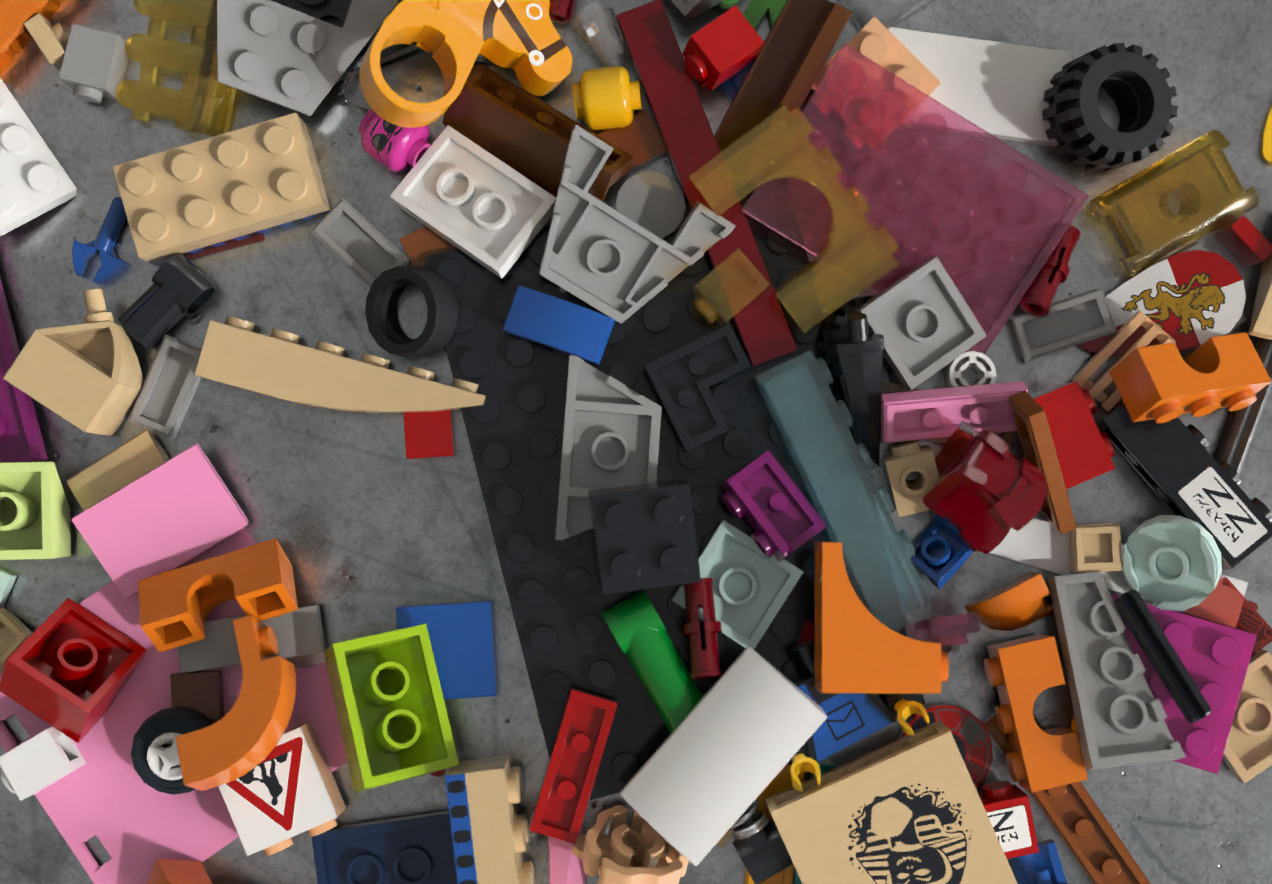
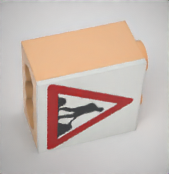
[218,721,346,856]

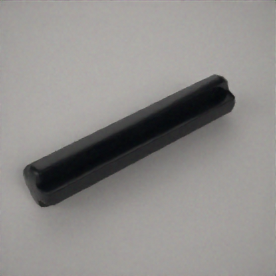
[1114,589,1211,723]

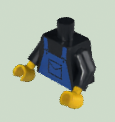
[788,639,929,791]

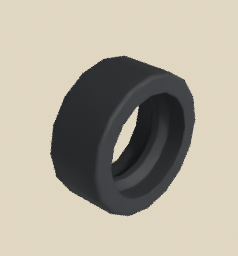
[365,266,459,357]

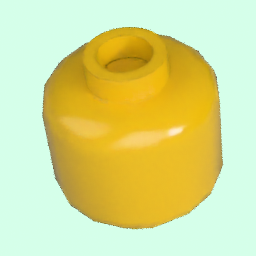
[573,66,642,130]

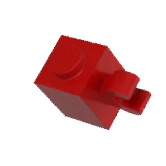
[682,5,764,91]

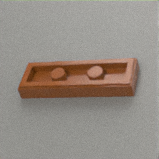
[1009,390,1077,534]

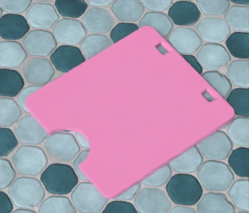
[0,526,348,884]

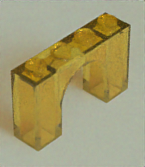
[689,104,899,333]

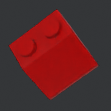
[0,598,147,743]

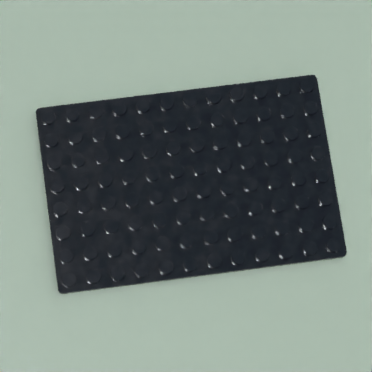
[424,170,925,801]

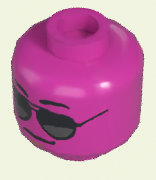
[359,108,431,172]

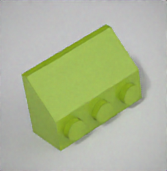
[324,624,459,793]

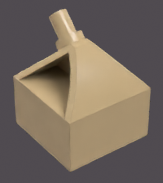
[3,289,144,437]

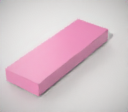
[881,381,1028,443]

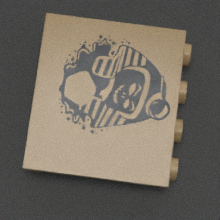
[765,720,1018,884]

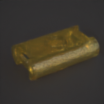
[1090,130,1258,277]

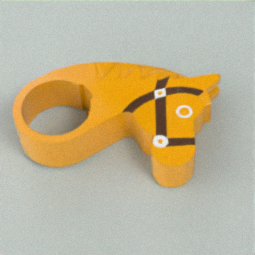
[359,0,573,128]

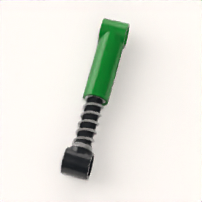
[601,589,793,884]

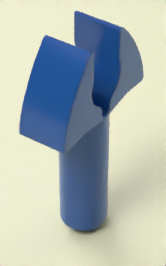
[72,197,127,285]

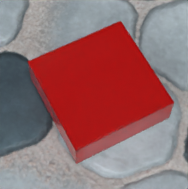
[1214,216,1272,268]
[403,410,455,459]

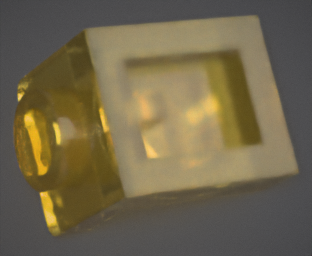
[693,248,770,327]

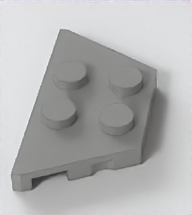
[555,355,662,540]

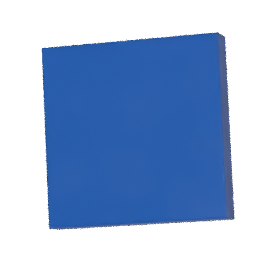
[396,601,497,700]

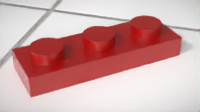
[529,688,618,844]

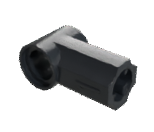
[118,253,216,349]

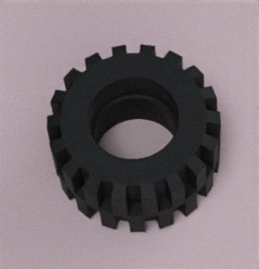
[1042,43,1178,172]

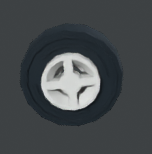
[131,707,212,795]

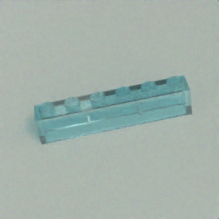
[754,350,936,632]

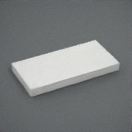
[888,27,1073,147]

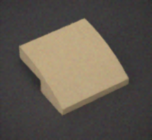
[66,428,170,511]

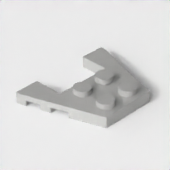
[217,0,398,116]
[539,124,736,324]

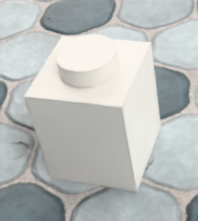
[0,727,87,801]

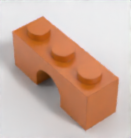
[1110,332,1272,423]
[138,538,298,653]
[984,634,1088,793]

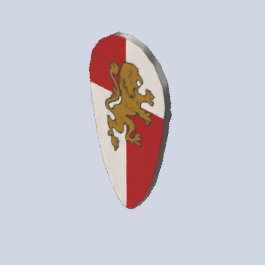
[1078,250,1246,356]

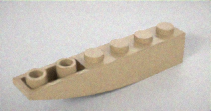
[195,316,486,414]

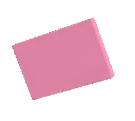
[71,442,250,598]

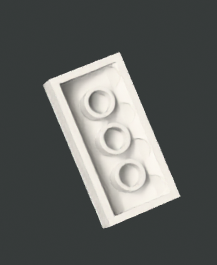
[620,645,827,866]

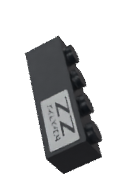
[1097,402,1272,570]

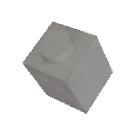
[59,23,132,103]

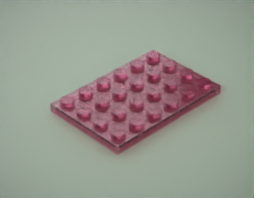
[742,43,1089,354]

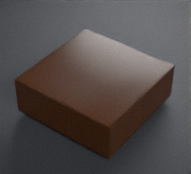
[170,670,224,720]

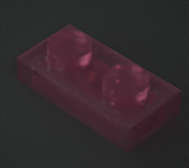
[914,612,981,647]

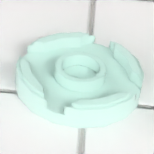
[1121,515,1222,611]

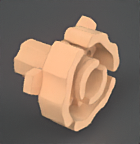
[572,805,689,884]

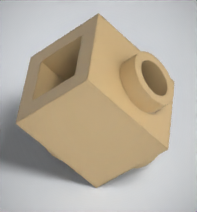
[882,440,939,517]

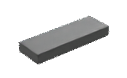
[177,604,325,673]

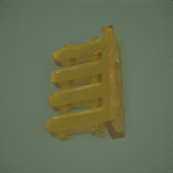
[117,0,236,137]

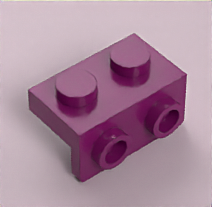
[721,450,827,562]

